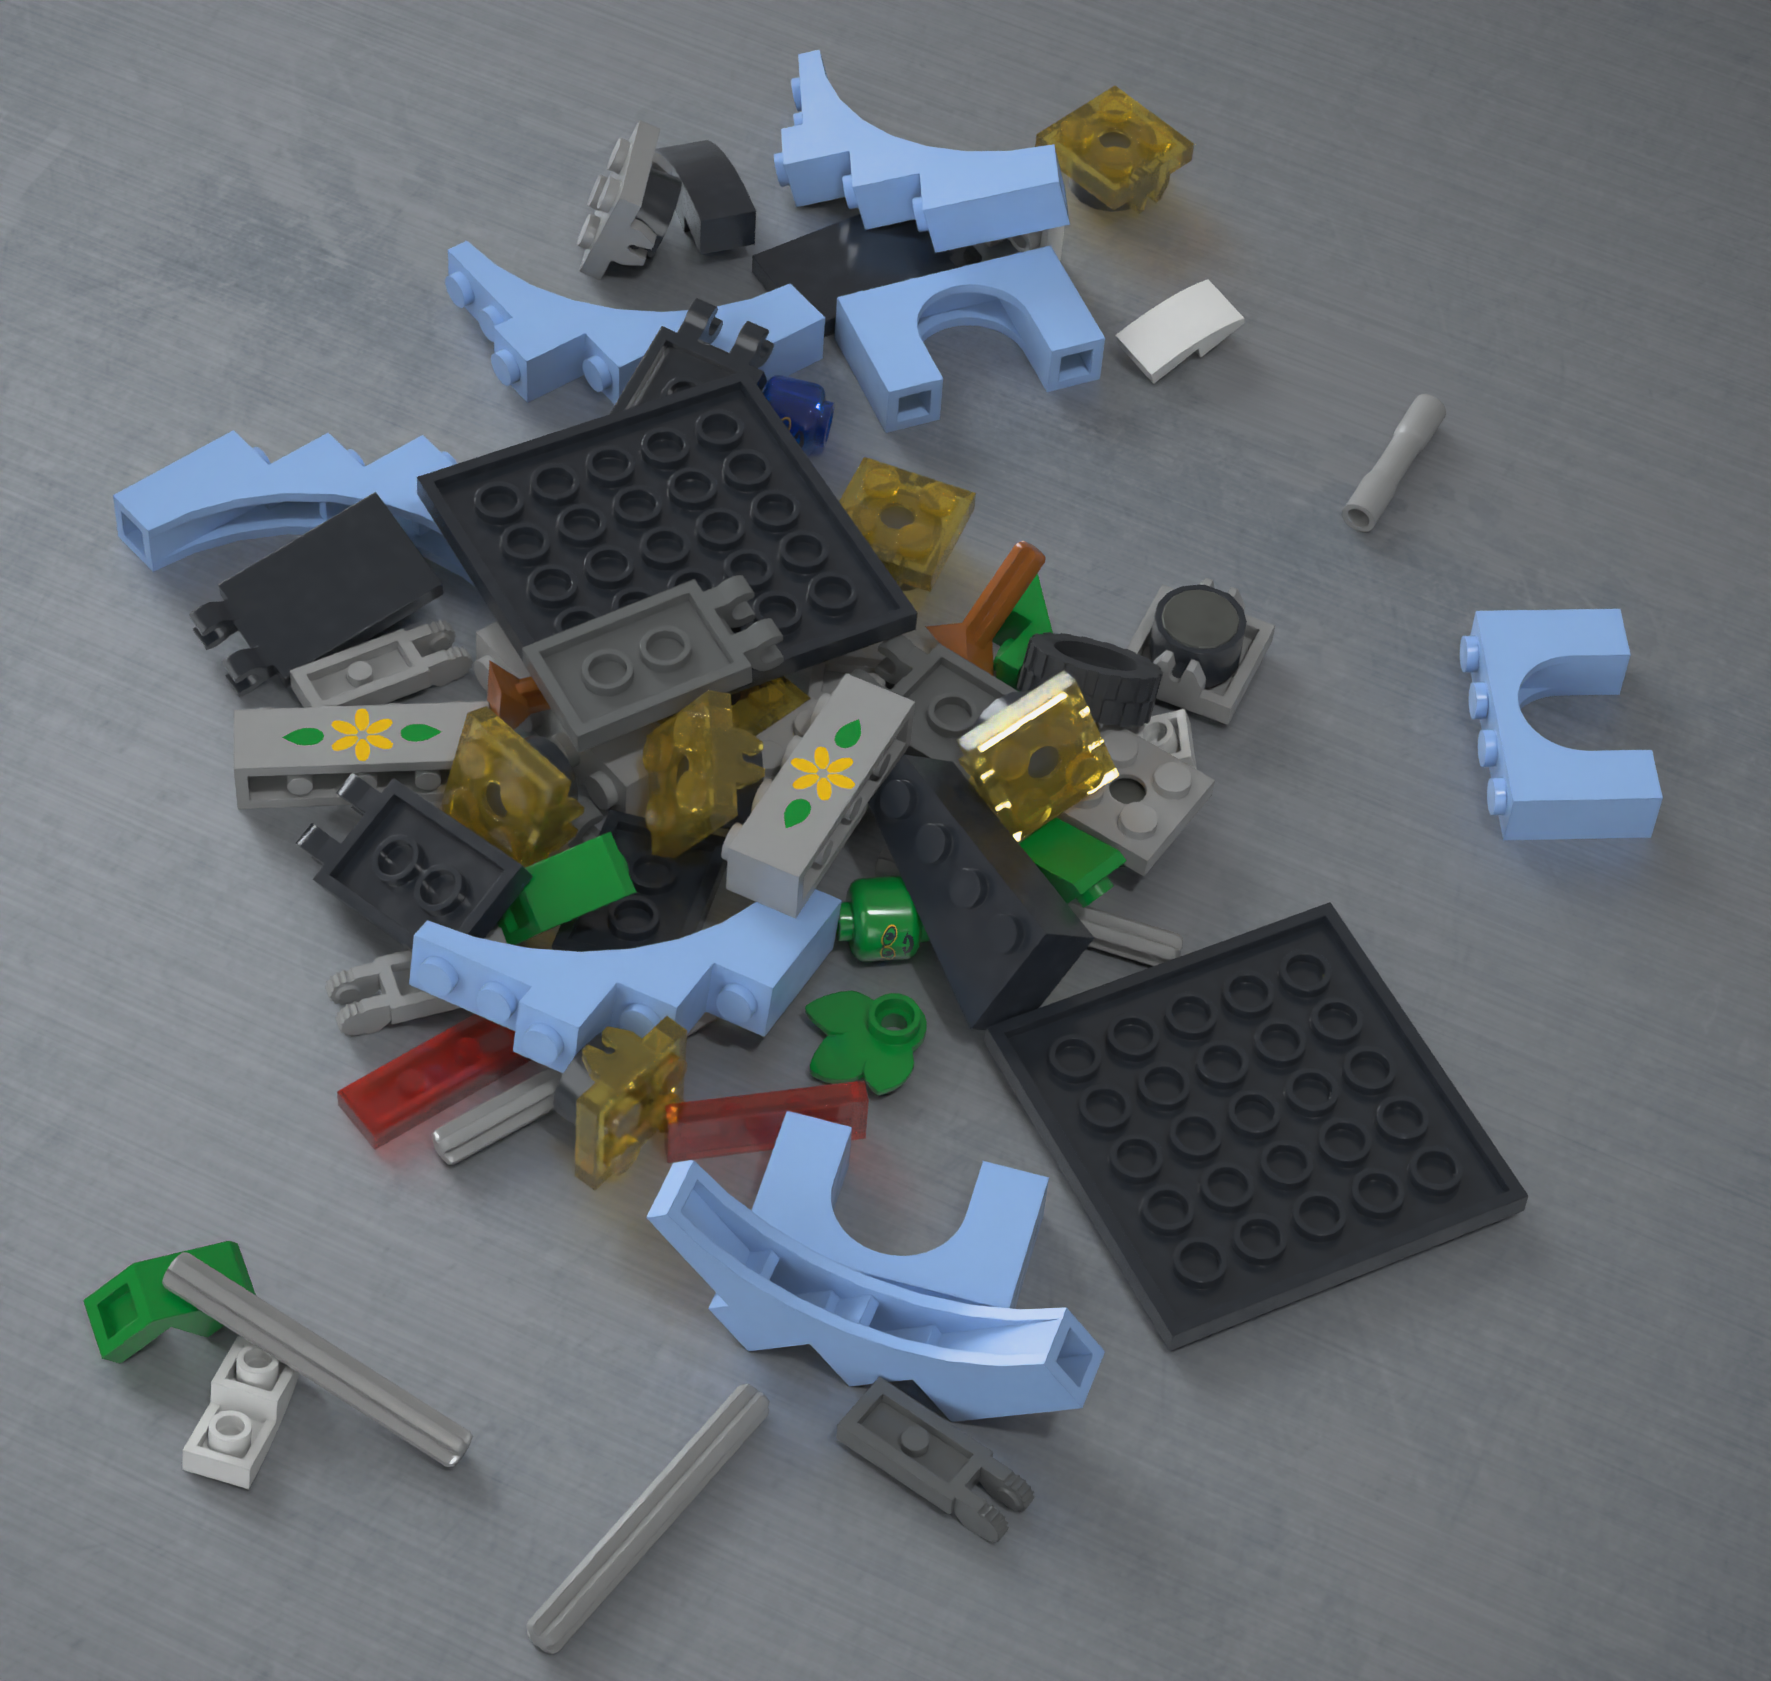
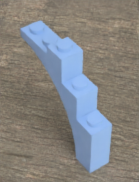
[774,50,1070,253]
[445,241,825,405]
[113,430,475,587]
[409,889,842,1073]
[646,1160,1105,1422]

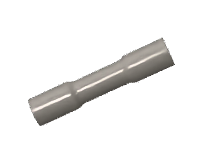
[1342,394,1446,532]

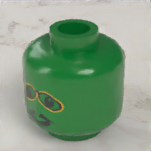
[836,876,930,962]

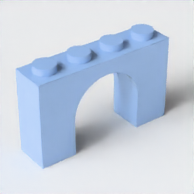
[835,245,1105,433]
[1460,609,1663,840]
[752,1111,1049,1309]

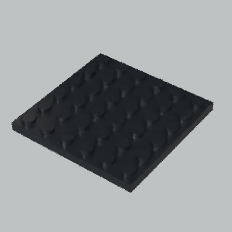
[417,370,918,719]
[985,902,1528,1351]

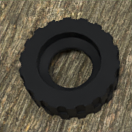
[1017,632,1163,727]

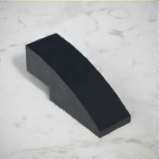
[655,140,756,254]

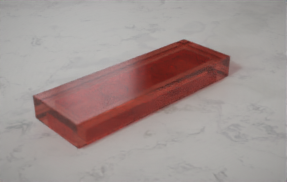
[337,1014,531,1150]
[664,1081,869,1163]

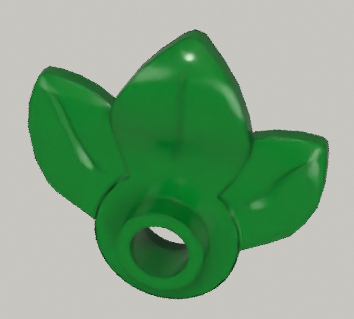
[805,990,927,1095]

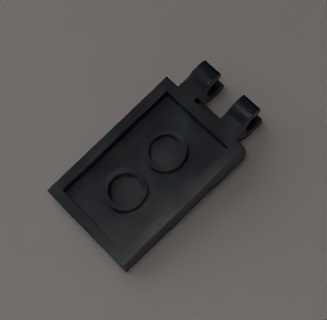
[752,214,982,338]
[610,298,774,414]
[189,492,444,697]
[296,773,533,952]
[552,809,727,952]

